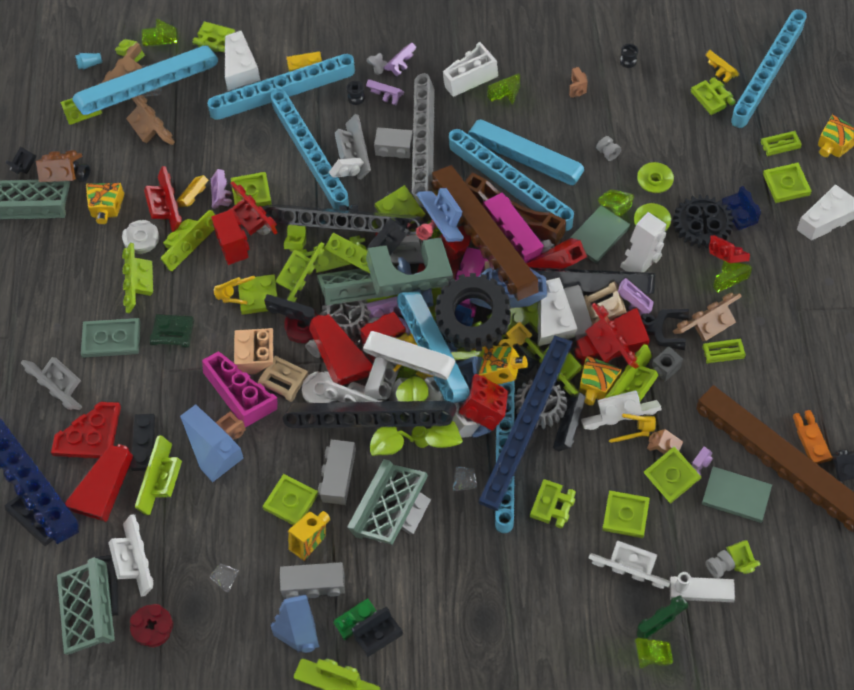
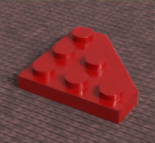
[51,402,121,459]

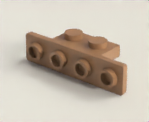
[98,43,143,85]
[126,95,175,145]
[673,292,742,341]

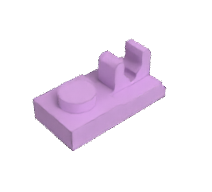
[383,43,417,76]
[366,79,404,105]
[211,169,232,209]
[618,278,654,316]
[366,296,403,318]

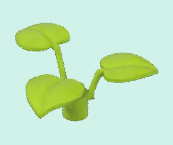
[370,376,463,456]

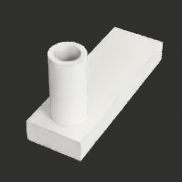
[670,572,735,602]

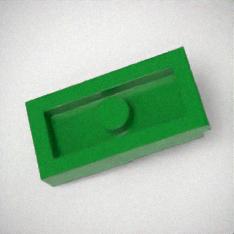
[333,598,376,640]

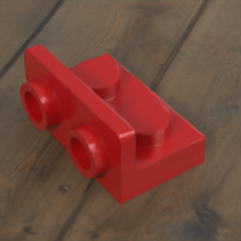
[709,235,750,263]

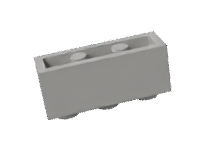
[318,440,356,505]
[280,562,345,599]

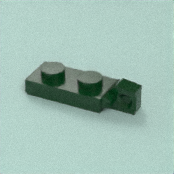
[637,595,688,641]

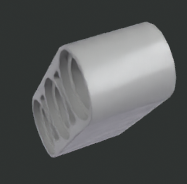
[564,285,592,341]
[364,357,399,400]

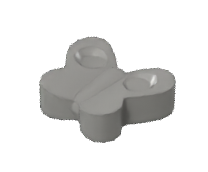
[367,53,387,75]

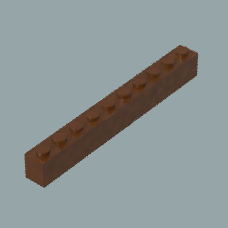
[431,165,539,301]
[696,385,854,532]

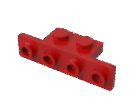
[144,166,182,232]
[229,181,278,236]
[585,303,639,369]

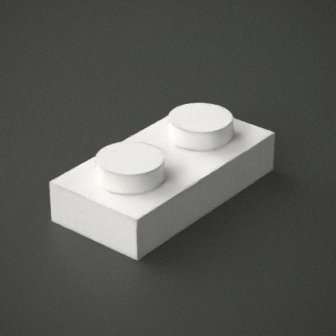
[329,158,364,177]

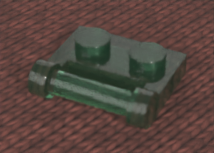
[150,314,194,348]

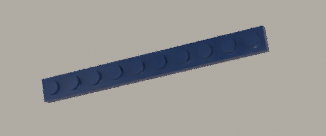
[479,335,573,511]

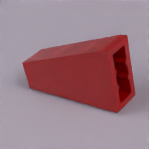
[574,308,650,366]
[309,314,373,385]
[64,444,133,522]

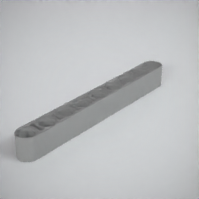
[412,73,434,207]

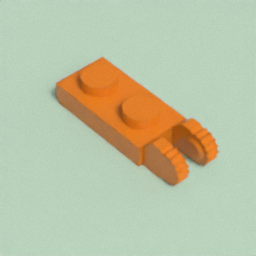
[793,410,832,464]

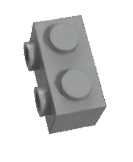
[374,128,413,158]

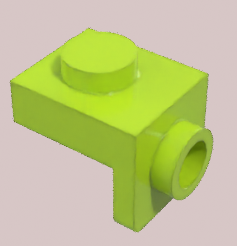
[115,39,145,62]
[284,225,306,252]
[726,540,760,574]

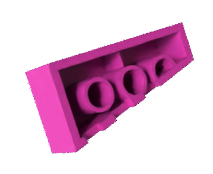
[482,193,544,263]
[456,247,488,317]
[202,351,277,428]

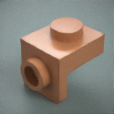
[569,67,587,98]
[215,411,246,440]
[647,429,683,454]

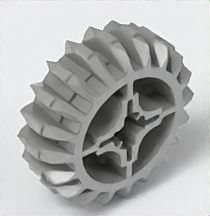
[321,300,371,339]
[514,379,567,429]

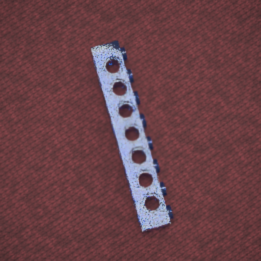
[0,418,79,544]

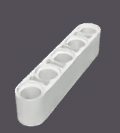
[363,331,456,380]

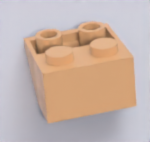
[234,328,273,374]

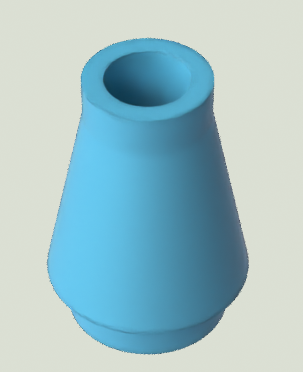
[75,53,102,70]

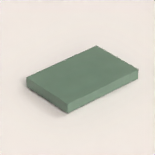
[570,206,630,264]
[81,318,141,358]
[702,467,772,523]

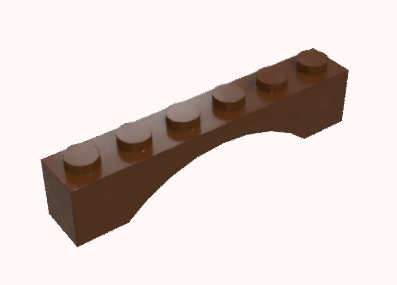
[465,173,566,246]

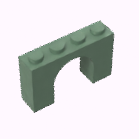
[366,238,453,297]

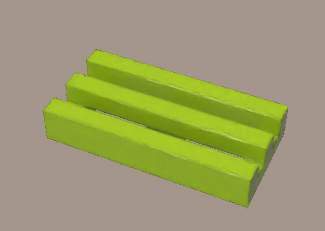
[761,131,802,156]
[702,339,746,364]

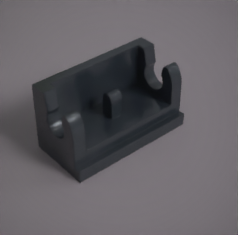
[368,218,410,256]

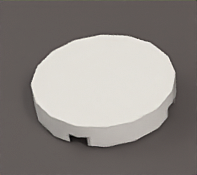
[122,220,159,254]
[302,371,336,403]

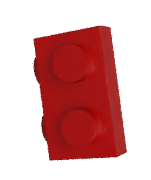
[458,374,508,431]

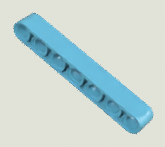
[468,119,584,185]
[397,291,470,403]

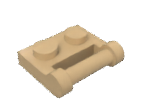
[583,281,627,325]
[258,356,309,402]

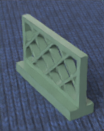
[0,180,70,219]
[317,269,399,306]
[347,459,428,545]
[57,557,115,655]

